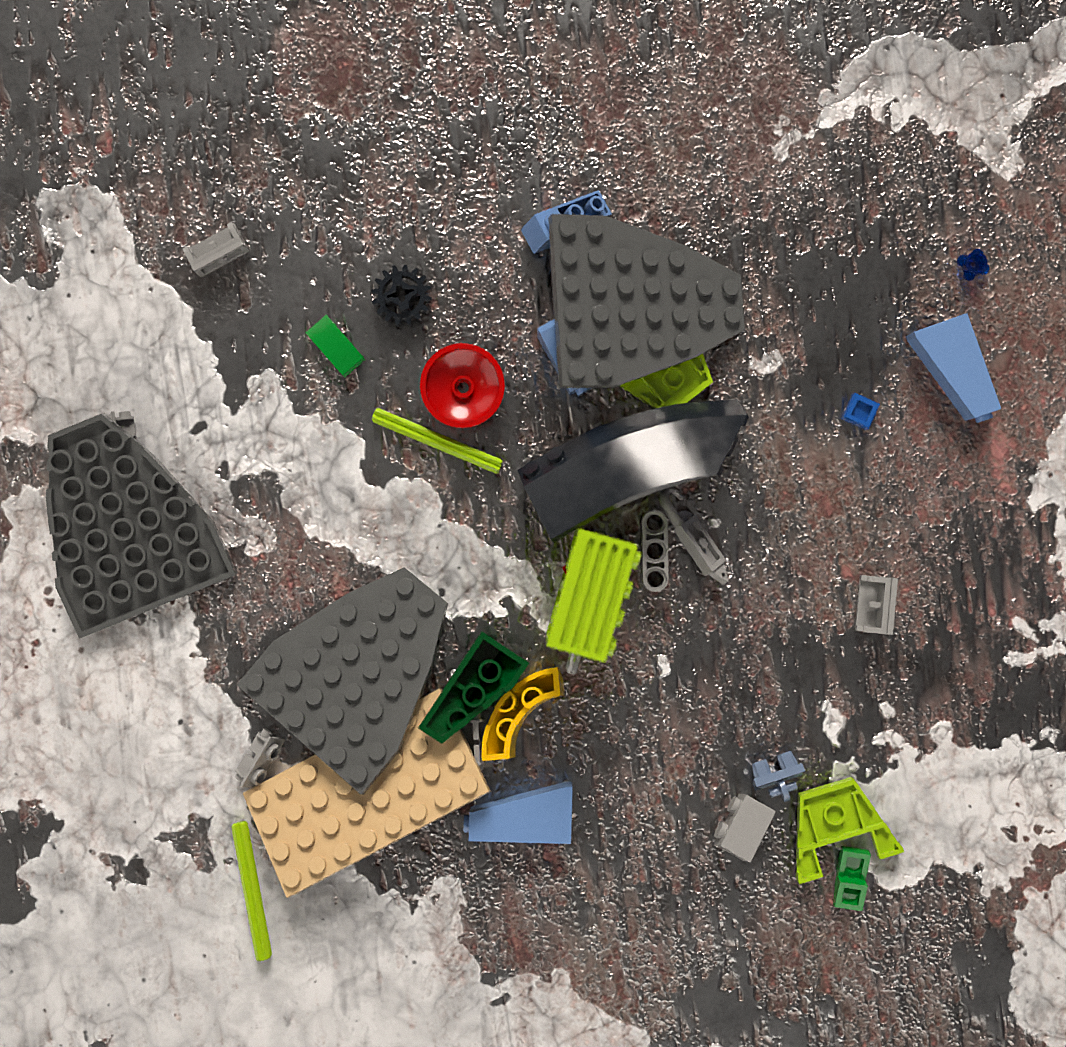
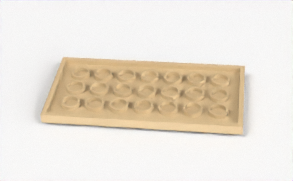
[243,689,491,898]

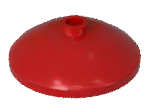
[420,343,505,428]

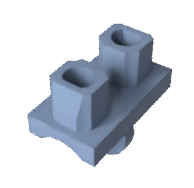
[752,751,805,802]

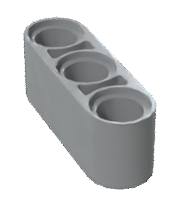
[640,510,668,592]

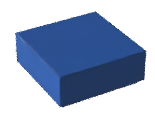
[841,393,880,430]

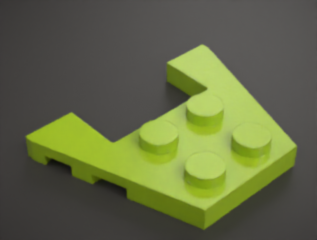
[620,353,713,409]
[796,777,904,884]

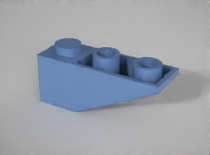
[521,190,612,254]

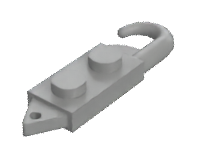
[659,487,728,584]

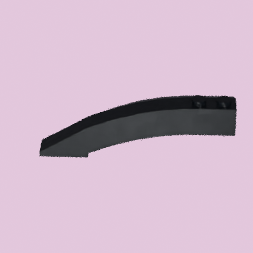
[517,399,749,543]

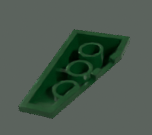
[418,631,529,744]

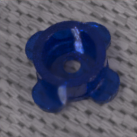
[957,249,990,281]

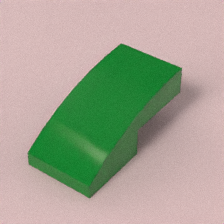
[306,315,366,378]
[833,846,871,911]

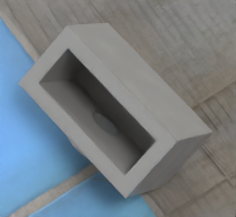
[714,794,776,863]

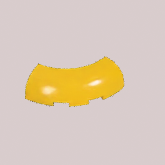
[481,667,565,761]

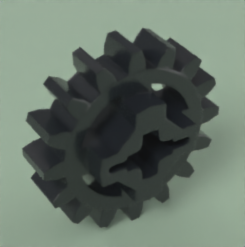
[371,265,433,327]

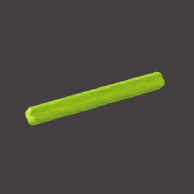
[372,408,503,473]
[231,821,272,961]

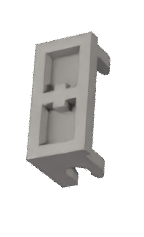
[182,222,250,277]
[855,575,898,635]

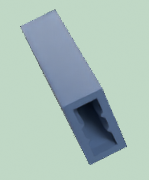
[906,313,1001,423]
[464,781,572,844]

